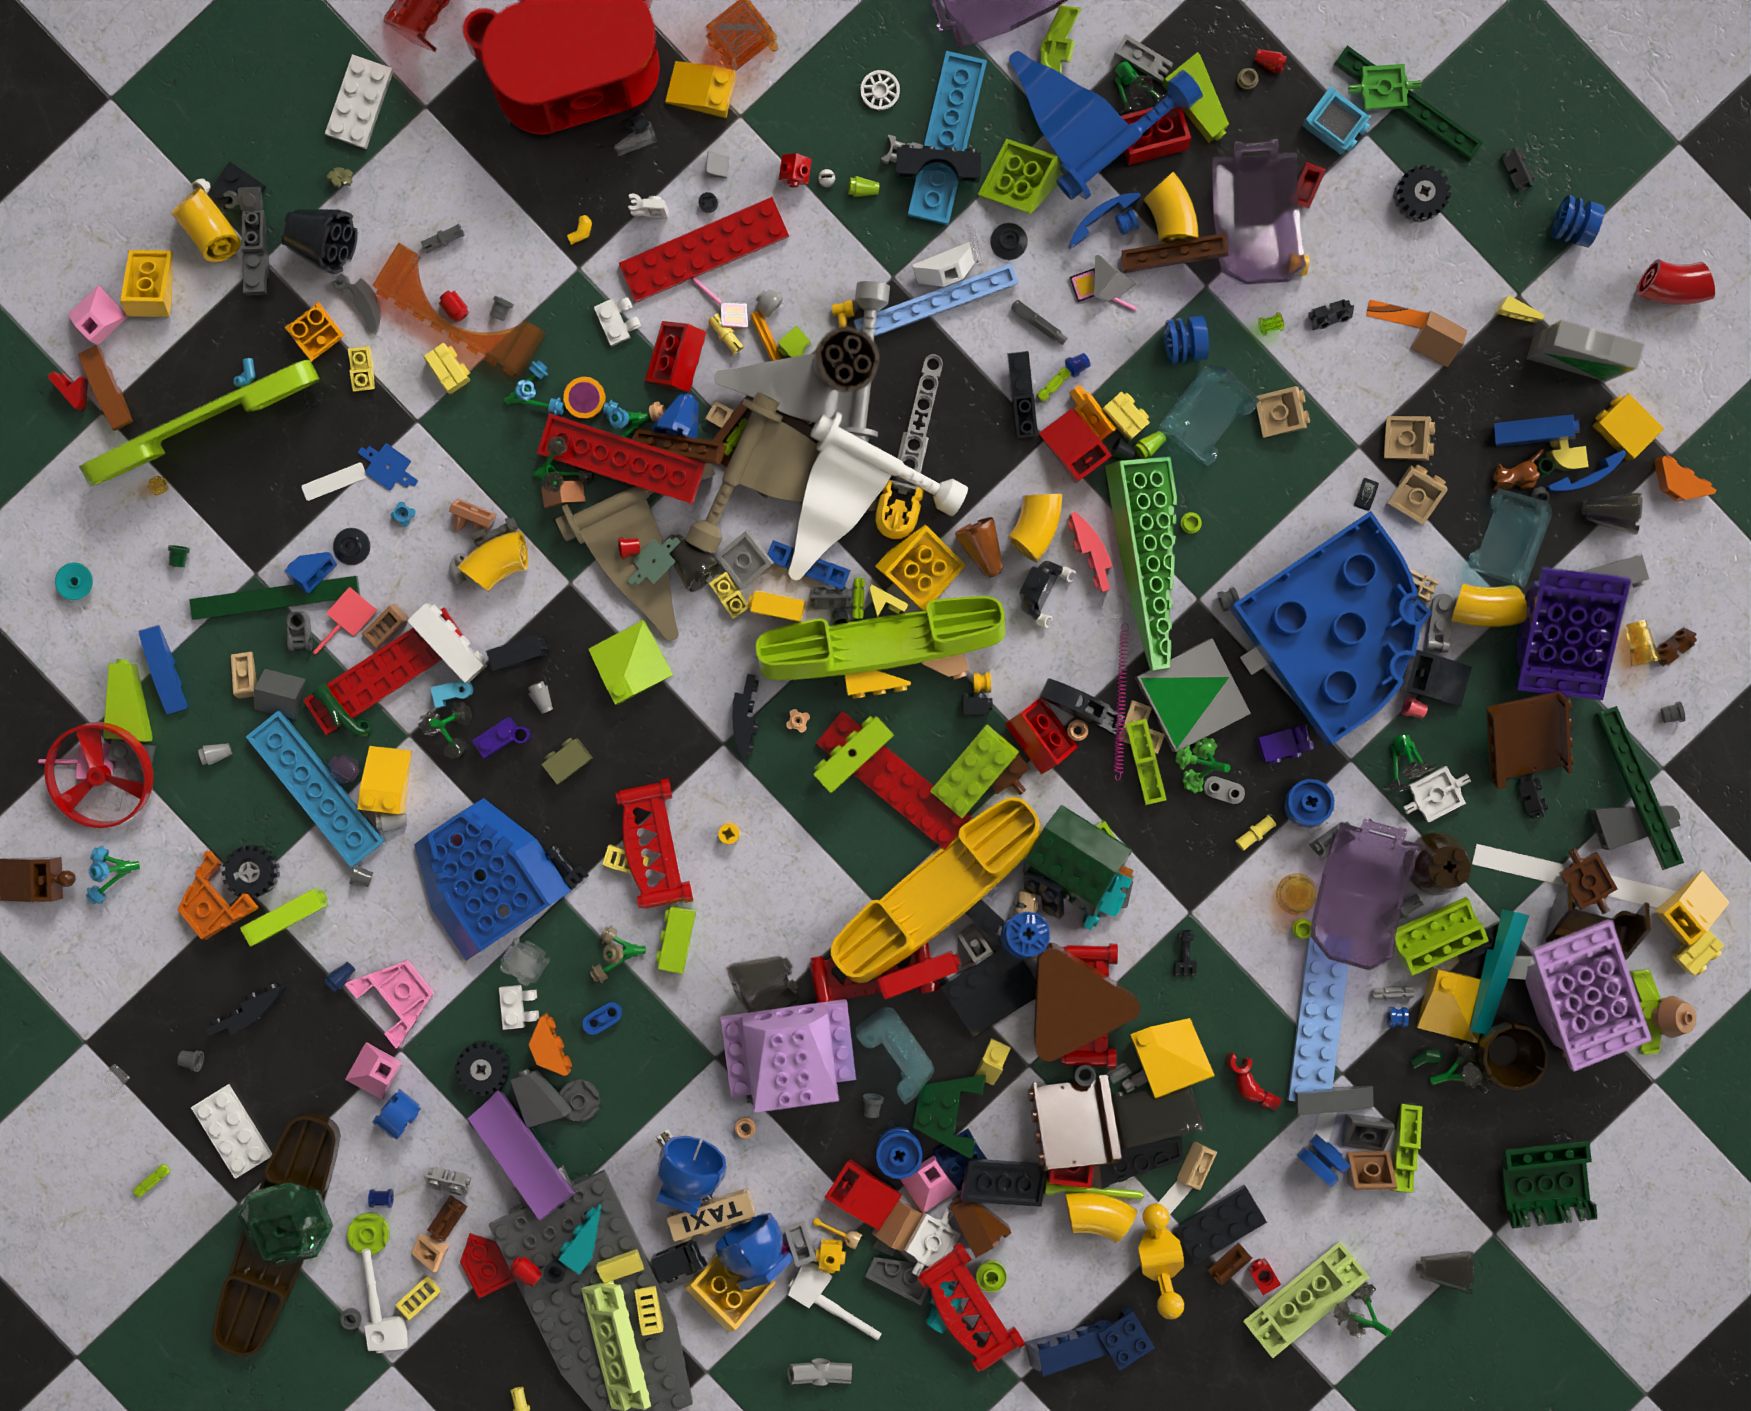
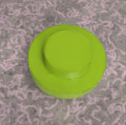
[1180,513,1202,534]
[1292,918,1313,939]

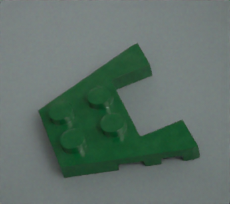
[913,1075,986,1159]

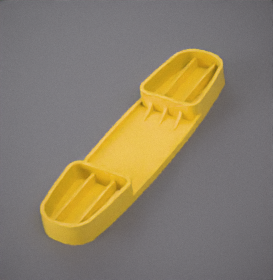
[831,797,1043,983]

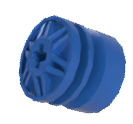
[1551,195,1605,248]
[1164,315,1209,364]
[1000,911,1050,959]

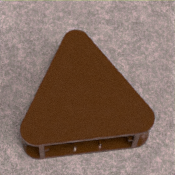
[1034,942,1140,1062]

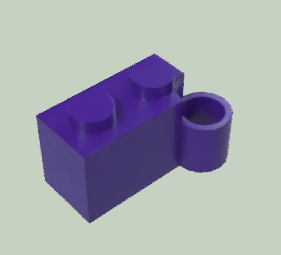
[472,717,531,758]

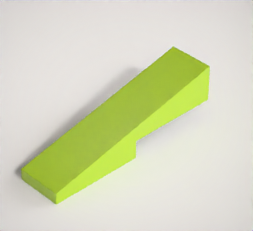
[1126,719,1166,805]

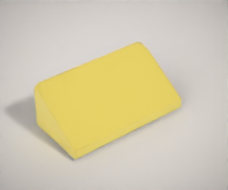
[596,1249,644,1283]

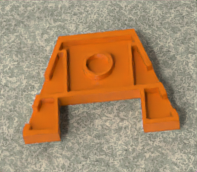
[177,850,259,940]

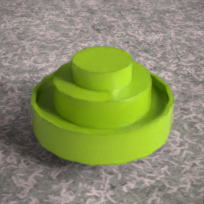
[976,1260,1007,1292]

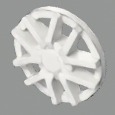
[861,70,900,111]

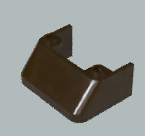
[1546,882,1651,961]

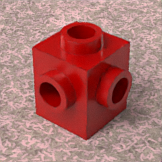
[779,153,811,188]

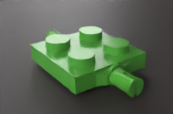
[1348,64,1421,111]

